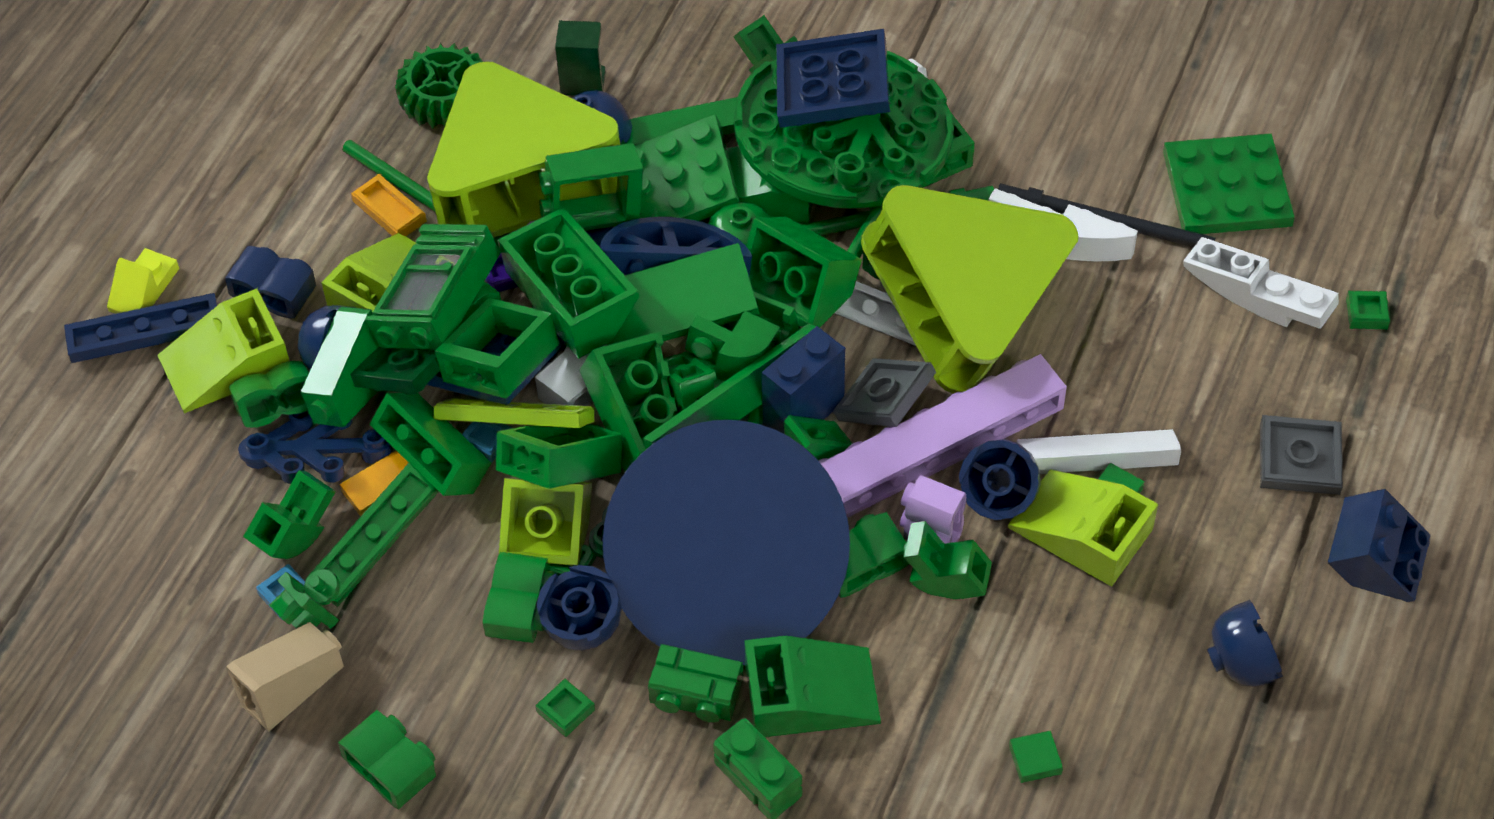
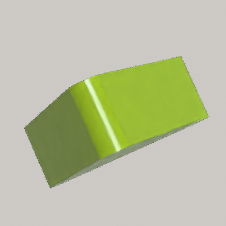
[427,62,620,238]
[861,185,1079,394]

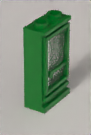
[365,224,501,350]

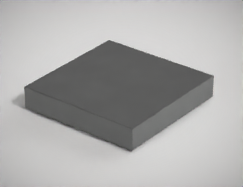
[833,358,936,427]
[1260,415,1343,495]

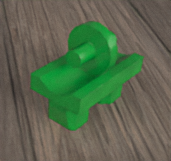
[269,569,340,629]

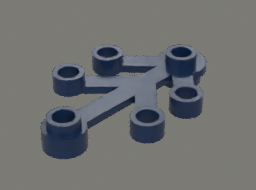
[238,410,393,484]

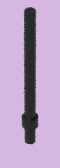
[998,183,1216,247]

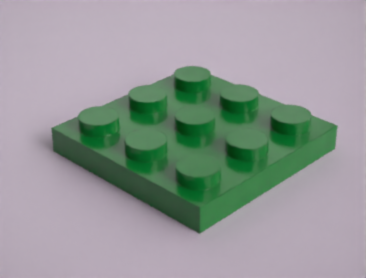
[635,114,740,221]
[1163,133,1295,234]

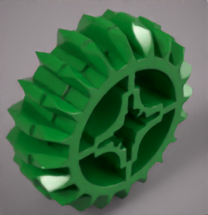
[395,42,483,129]

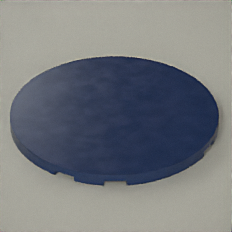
[603,420,850,666]

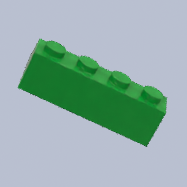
[498,207,640,359]

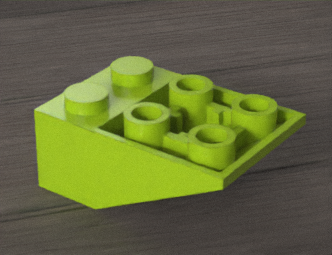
[321,233,455,312]
[158,289,290,414]
[1008,469,1158,587]

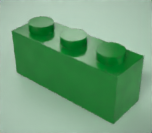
[369,393,492,496]

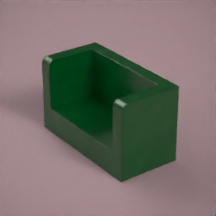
[555,20,606,96]

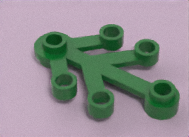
[812,79,917,186]

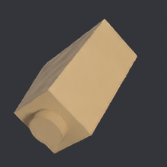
[226,622,344,731]

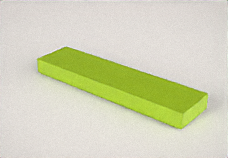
[434,398,594,428]

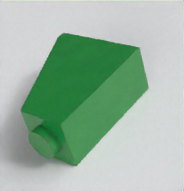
[301,307,379,427]

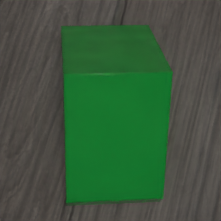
[784,415,853,461]

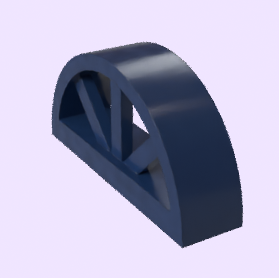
[601,217,752,276]

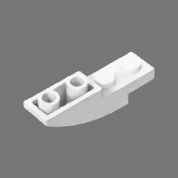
[989,188,1138,261]
[1183,237,1339,329]

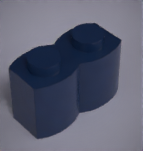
[225,246,316,319]

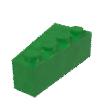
[579,331,677,472]

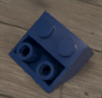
[1328,489,1431,602]

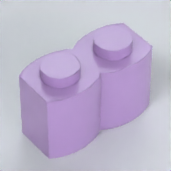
[900,475,966,544]

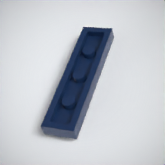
[64,293,218,363]

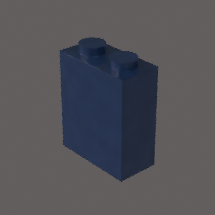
[762,326,846,434]

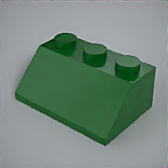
[746,216,862,328]

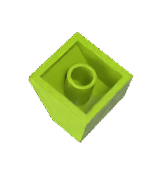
[499,477,592,565]

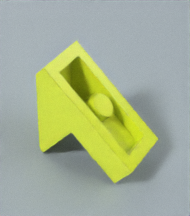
[107,248,180,314]

